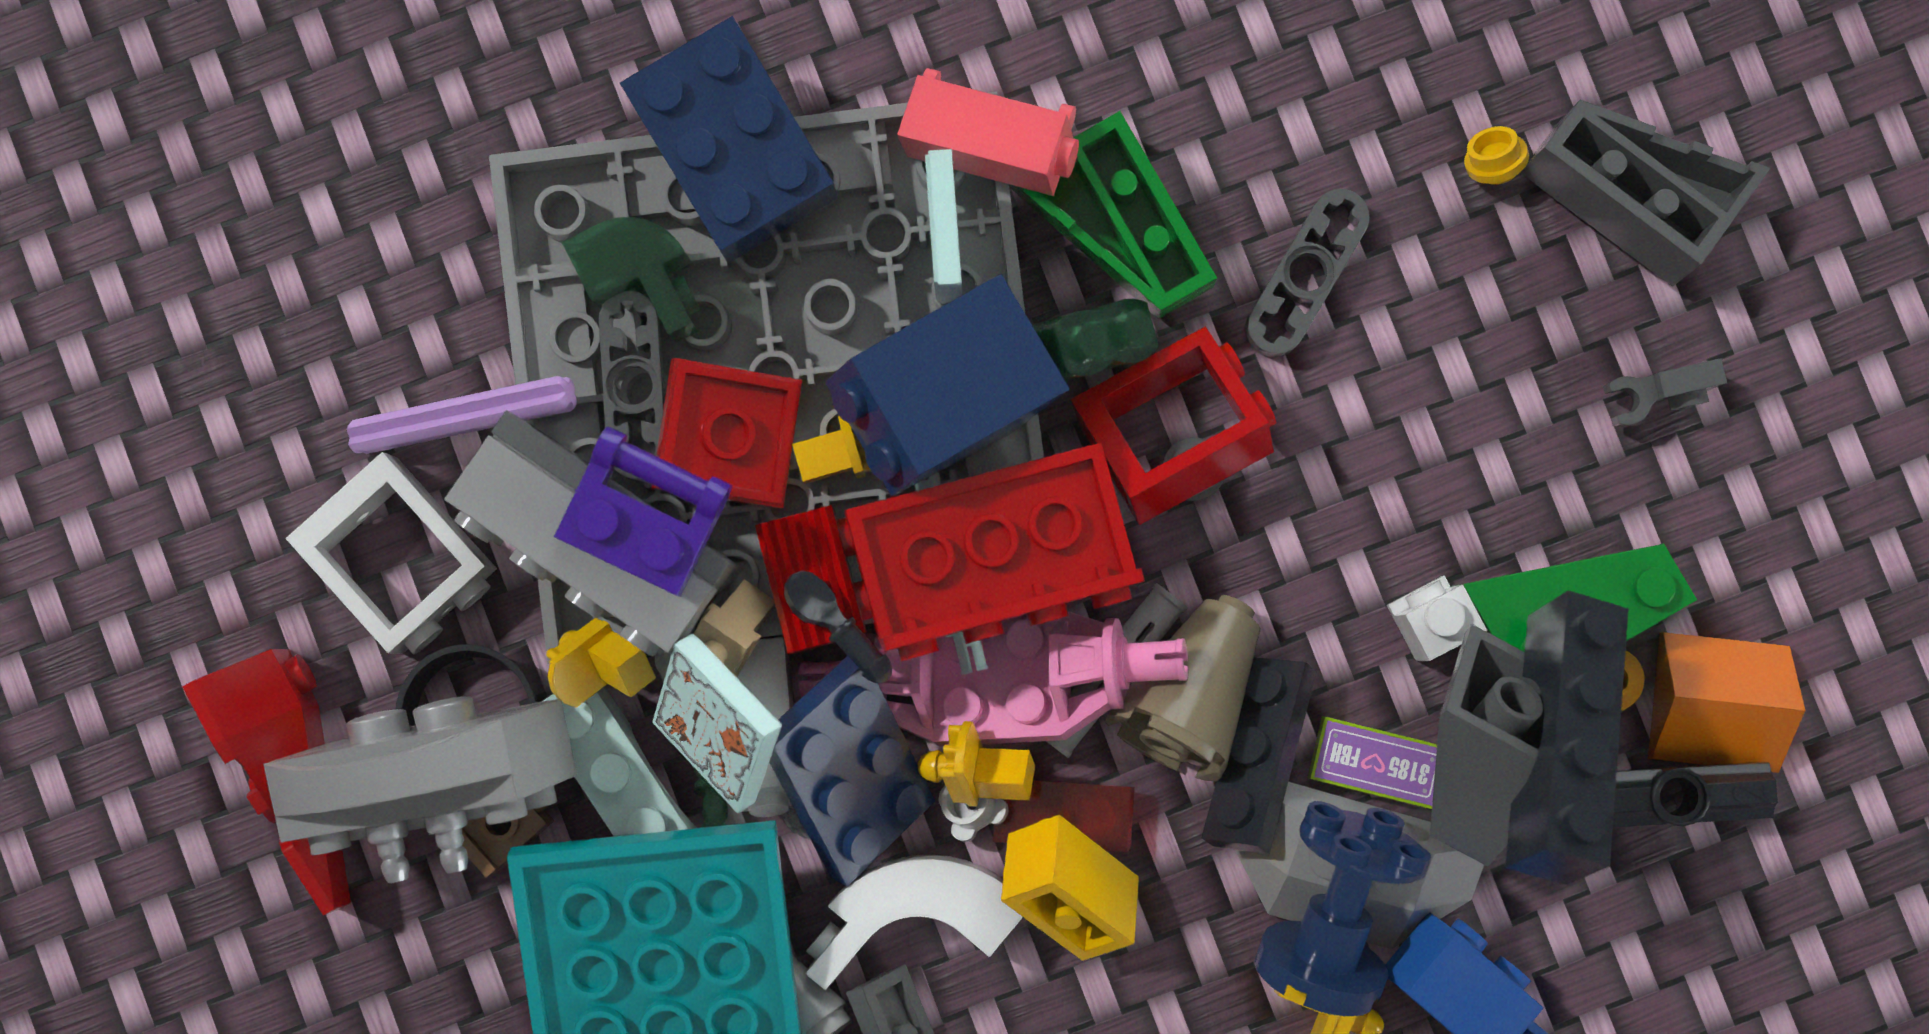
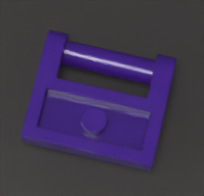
[553,426,732,597]

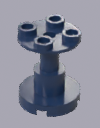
[1254,801,1432,1016]

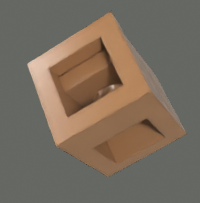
[462,805,554,878]

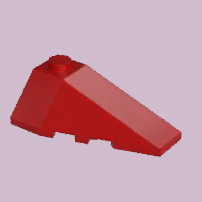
[182,649,351,916]

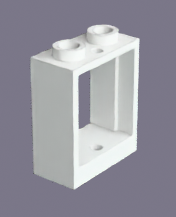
[285,452,497,654]

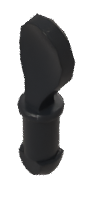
[784,571,892,683]

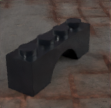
[1505,590,1629,885]

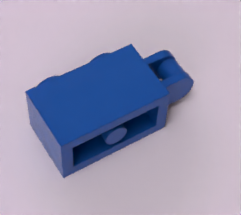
[1385,913,1548,1034]

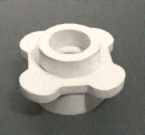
[939,785,1008,842]

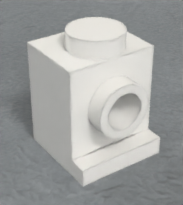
[1387,575,1487,661]

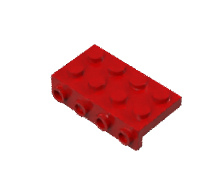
[844,443,1145,661]

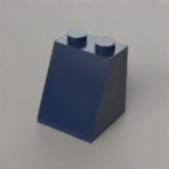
[825,274,1070,496]

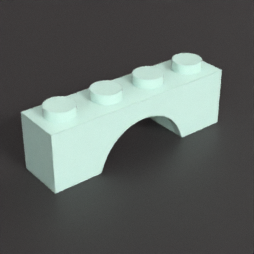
[542,686,697,836]

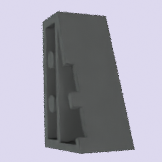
[1520,100,1771,287]

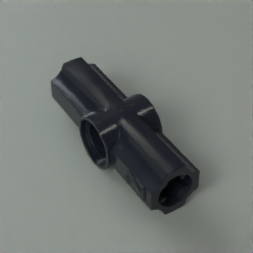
[1613,762,1778,828]

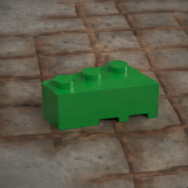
[1009,111,1217,319]
[1450,544,1697,652]

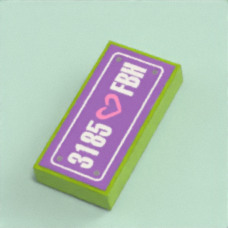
[1307,716,1437,809]

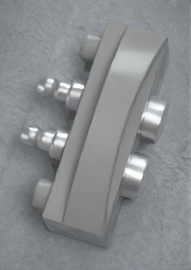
[264,696,577,883]

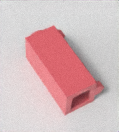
[897,68,1079,196]

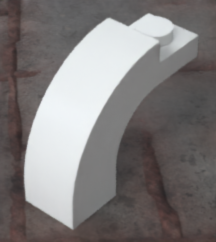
[805,855,1023,990]

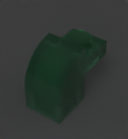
[561,217,701,343]

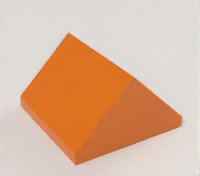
[1648,632,1806,773]

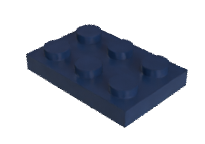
[769,656,935,887]

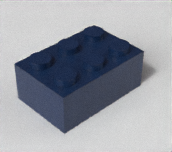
[620,16,838,263]

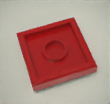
[651,358,802,509]

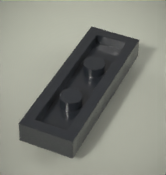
[1201,657,1317,854]

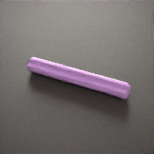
[347,376,577,454]

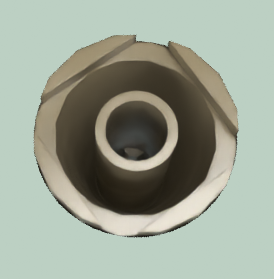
[1105,595,1261,781]

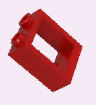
[1071,326,1277,525]

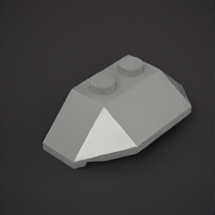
[1235,782,1484,949]

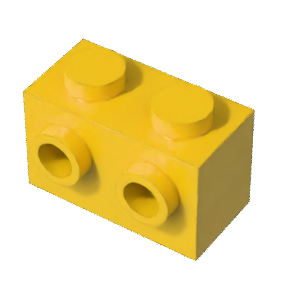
[1001,815,1139,961]

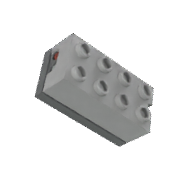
[444,410,742,657]

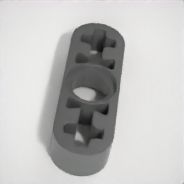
[1245,189,1369,358]
[599,291,666,481]

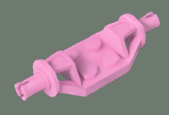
[798,611,1188,747]

